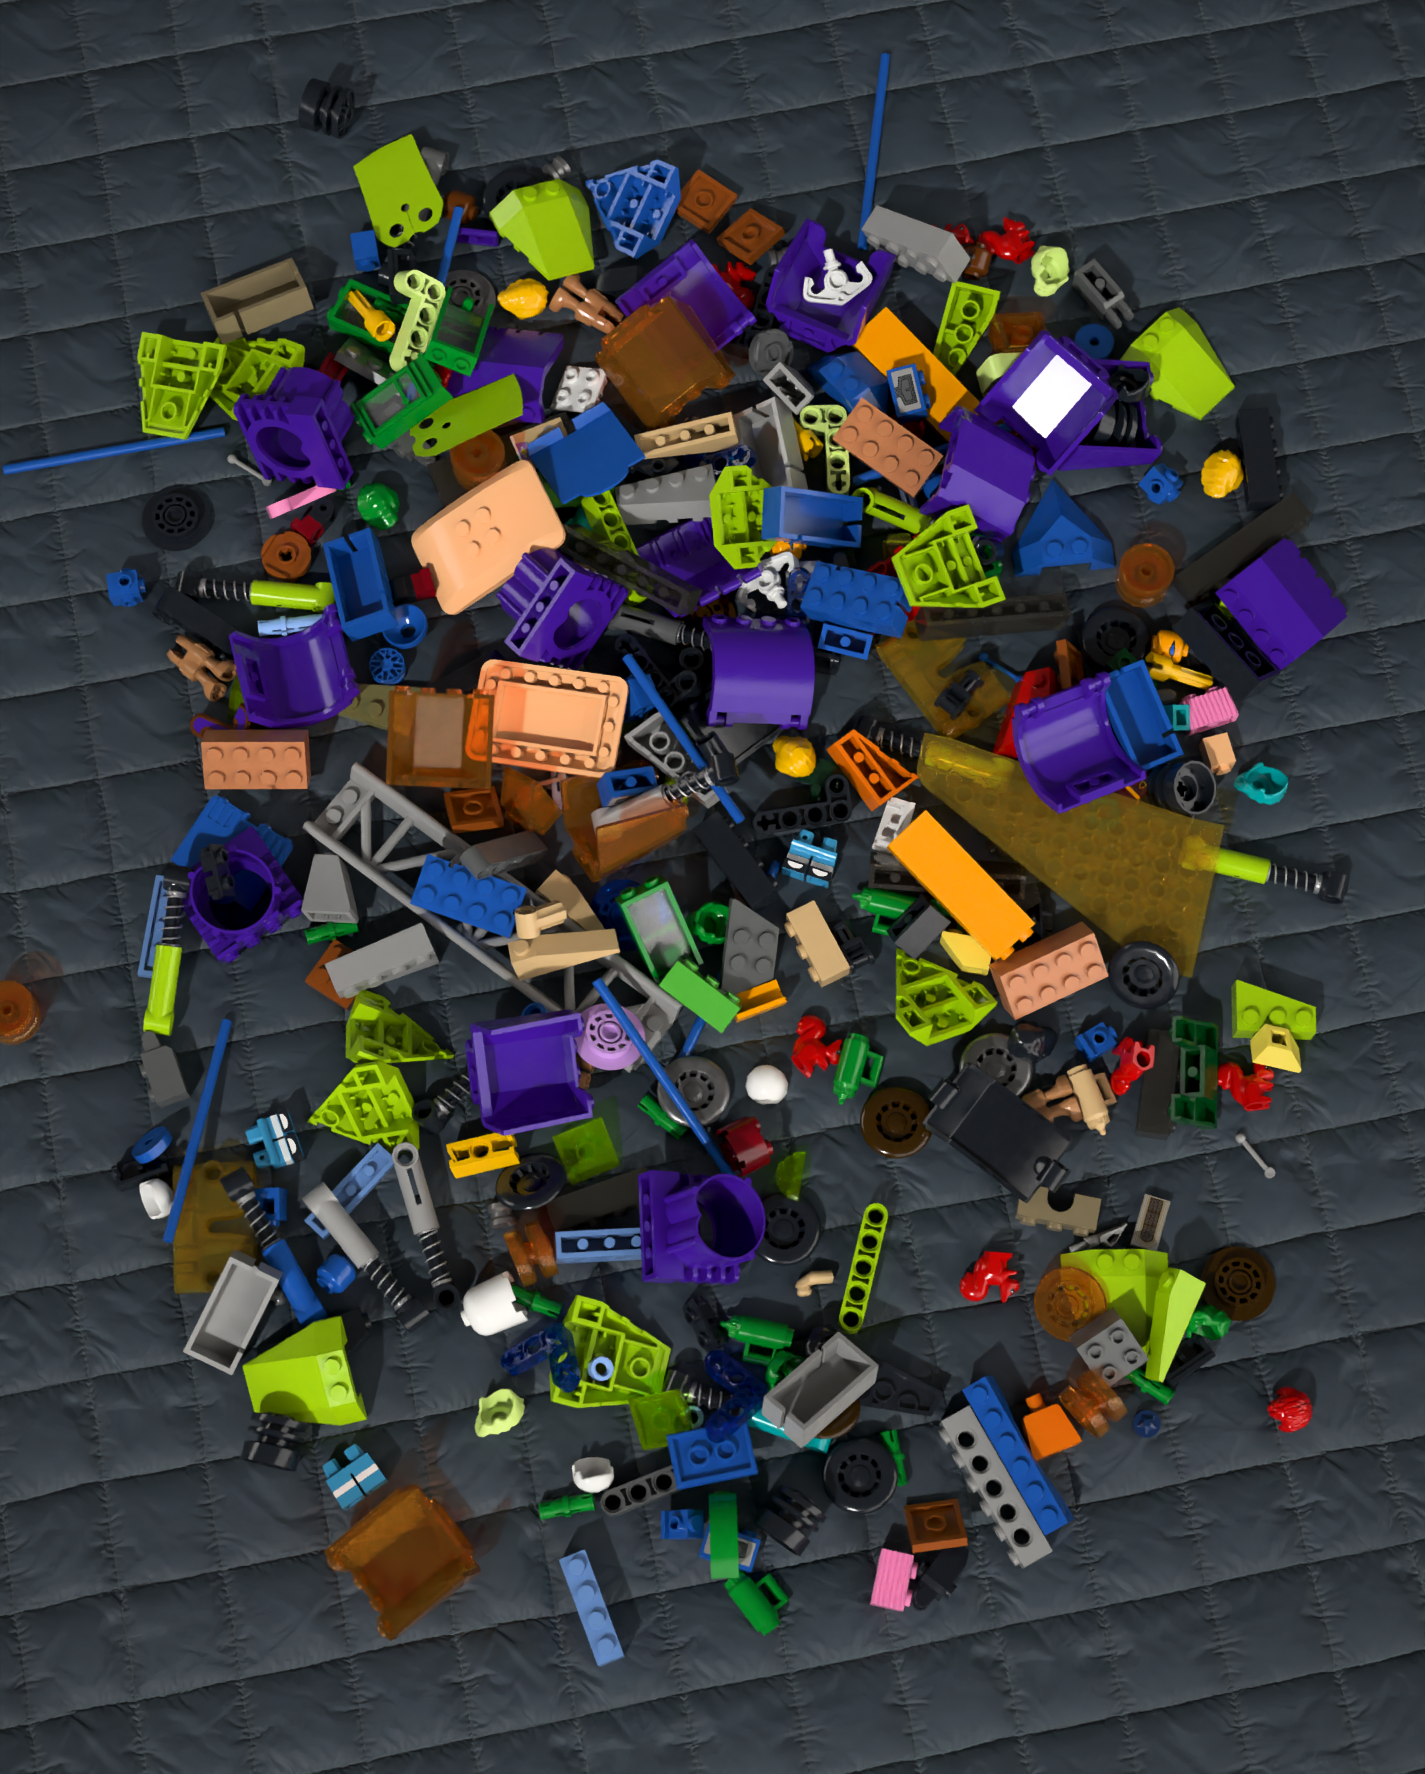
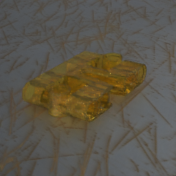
[876,610,1010,743]
[173,1160,258,1294]

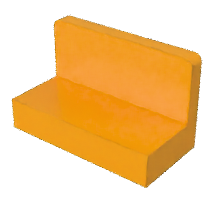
[735,980,787,1023]

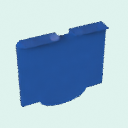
[528,402,646,505]
[170,795,295,912]

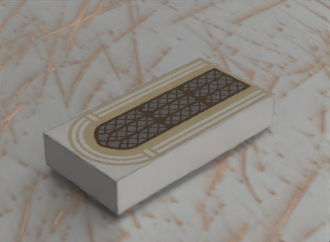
[1130,1194,1170,1251]

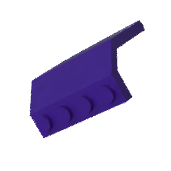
[447,326,564,424]
[636,517,763,618]
[1215,538,1348,671]

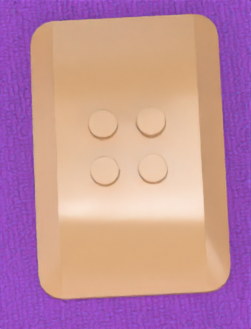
[411,460,566,615]
[467,659,629,778]

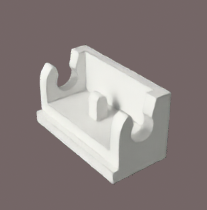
[872,797,916,856]

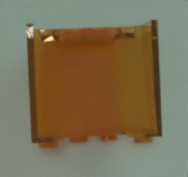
[594,296,735,431]
[385,686,494,789]
[560,758,689,883]
[324,1484,481,1641]

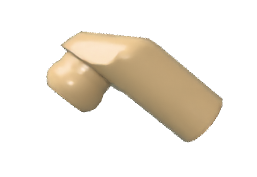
[795,1270,833,1297]

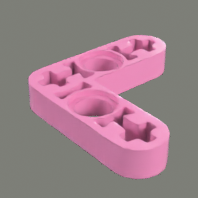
[266,486,337,519]

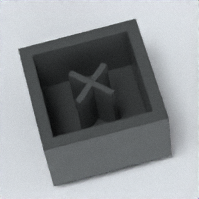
[1069,1307,1149,1390]

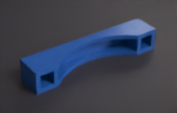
[962,1375,1074,1535]

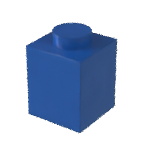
[350,230,381,271]

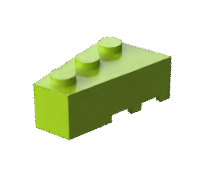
[1231,979,1316,1040]

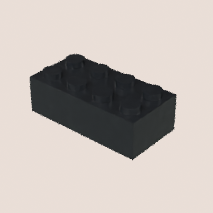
[1172,599,1281,702]

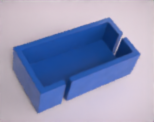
[761,486,863,550]
[323,527,399,642]
[800,561,912,638]
[1105,659,1184,771]
[410,854,528,939]

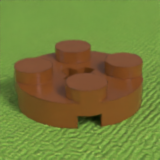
[261,531,312,583]

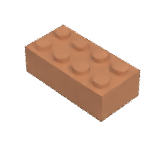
[832,397,944,499]
[201,730,311,789]
[989,922,1108,1020]

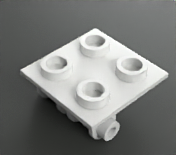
[550,366,608,413]

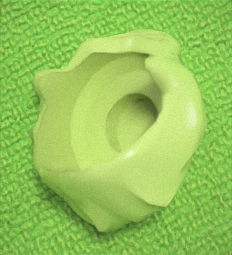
[1031,246,1070,297]
[475,1388,525,1437]

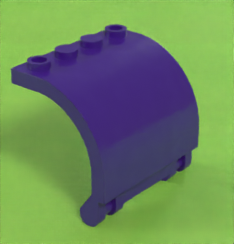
[615,239,757,383]
[229,604,360,729]
[702,614,815,730]
[1012,671,1146,814]

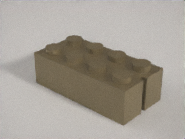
[200,258,314,344]

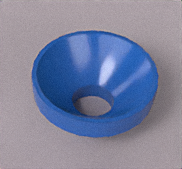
[382,604,428,649]

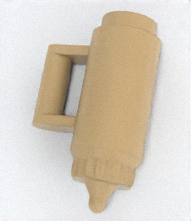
[1067,1064,1117,1135]

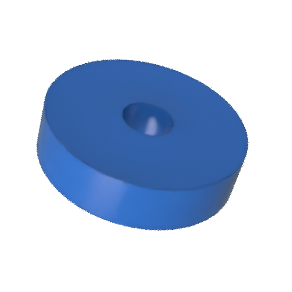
[1074,324,1114,360]
[132,1126,173,1164]

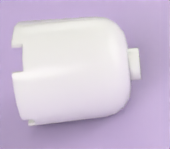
[460,1271,528,1336]

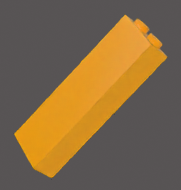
[852,307,980,443]
[887,810,1035,961]

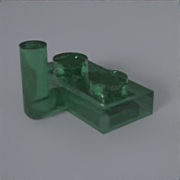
[793,758,847,801]

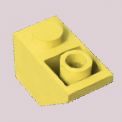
[940,929,991,976]
[1250,1024,1302,1073]

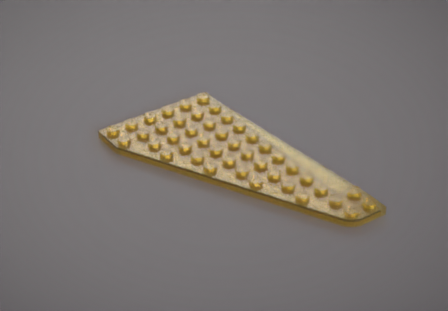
[917,733,1224,978]

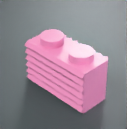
[1179,686,1239,736]
[870,1548,918,1612]

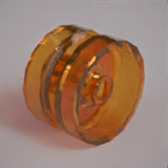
[450,430,507,490]
[1115,543,1175,608]
[0,981,41,1045]
[503,1219,559,1288]
[1058,1369,1128,1439]

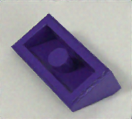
[449,226,500,247]

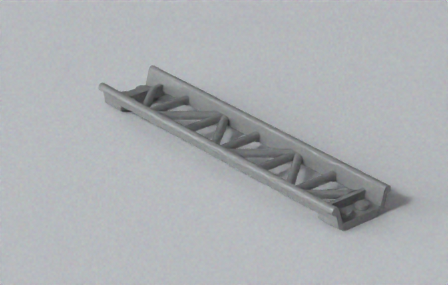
[302,762,684,1073]

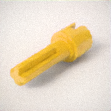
[348,290,395,342]
[793,418,824,461]
[1145,652,1213,690]

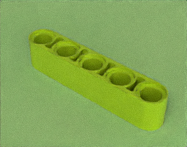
[581,490,653,606]
[838,1203,888,1334]

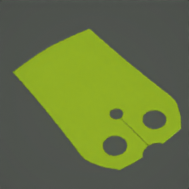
[353,134,443,247]
[410,374,523,457]

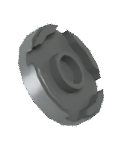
[749,328,793,377]

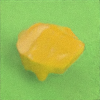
[497,278,549,320]
[1201,449,1244,498]
[773,736,816,778]

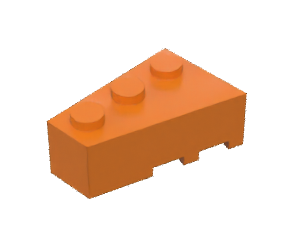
[827,729,919,812]

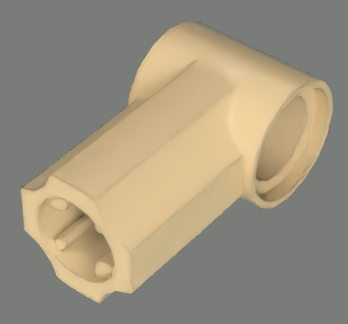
[515,900,567,939]

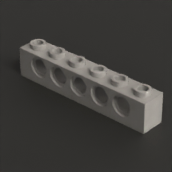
[938,1406,1052,1569]

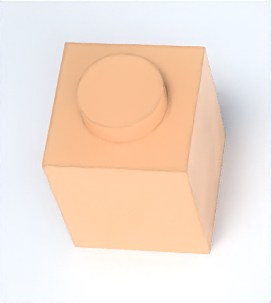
[1199,733,1236,775]

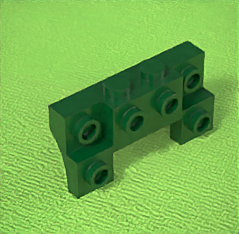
[1168,1016,1218,1130]

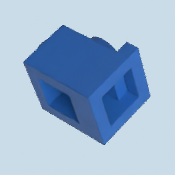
[1074,1022,1118,1064]
[254,1187,289,1227]
[661,1509,704,1540]

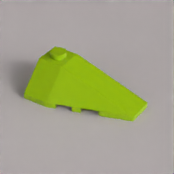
[933,281,1001,376]
[1145,1267,1206,1382]

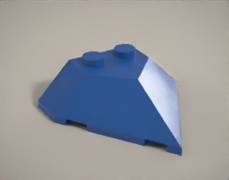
[585,159,681,259]
[1012,479,1115,577]

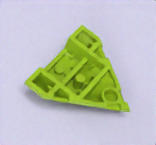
[709,465,778,569]
[896,948,997,1046]
[346,990,454,1064]
[307,1061,420,1153]

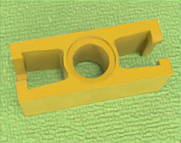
[446,1133,520,1179]

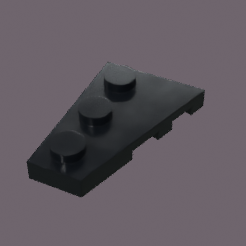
[859,1355,944,1417]

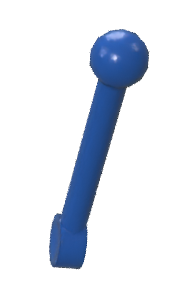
[978,653,1022,684]

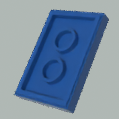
[666,1419,758,1490]

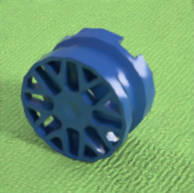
[369,648,406,686]

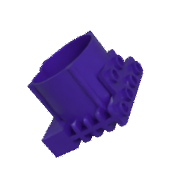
[233,367,355,490]
[496,548,629,671]
[182,826,304,964]
[638,1170,766,1285]

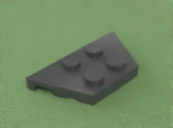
[719,898,779,994]

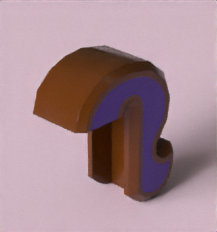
[190,702,255,739]

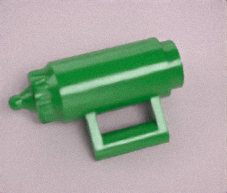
[852,887,918,936]
[833,1033,885,1105]
[720,1314,795,1367]
[724,1570,790,1636]

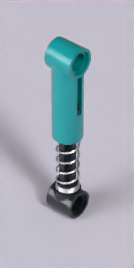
[660,1369,832,1453]

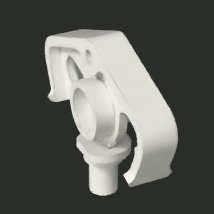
[803,249,872,306]
[736,551,801,613]

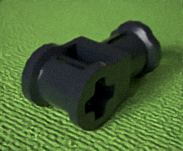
[934,669,984,721]
[830,920,875,975]

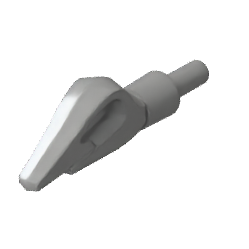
[1069,1222,1127,1253]

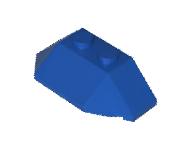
[806,351,889,415]

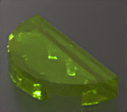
[776,1151,806,1202]

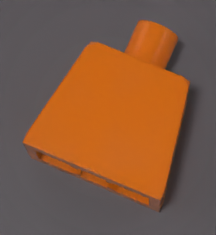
[1021,1393,1082,1461]

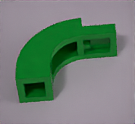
[709,1490,739,1579]

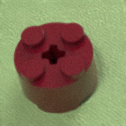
[716,1116,774,1178]

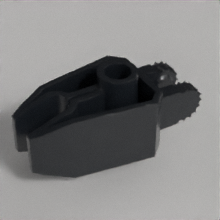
[595,265,650,303]
[912,1546,969,1611]

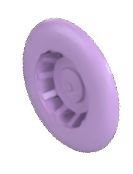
[573,1003,645,1070]

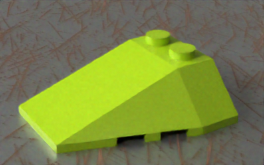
[490,179,594,281]
[1120,307,1235,420]
[137,332,227,440]
[209,337,305,421]
[891,504,1006,608]
[1060,1249,1168,1355]
[549,1295,671,1408]
[242,1315,367,1425]

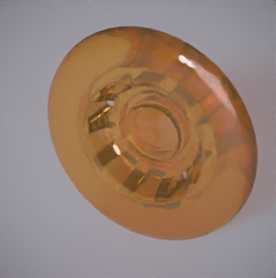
[1034,1267,1107,1342]

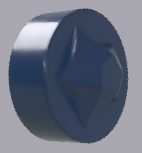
[1132,1410,1161,1439]

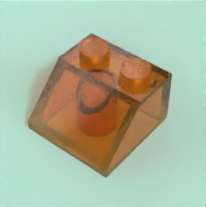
[988,312,1047,353]
[500,766,563,835]

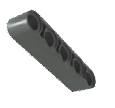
[460,830,549,880]
[600,1465,684,1517]

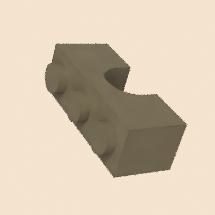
[1014,1186,1101,1237]

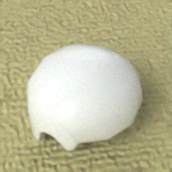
[745,1065,788,1105]
[139,1179,174,1219]
[572,1457,614,1493]

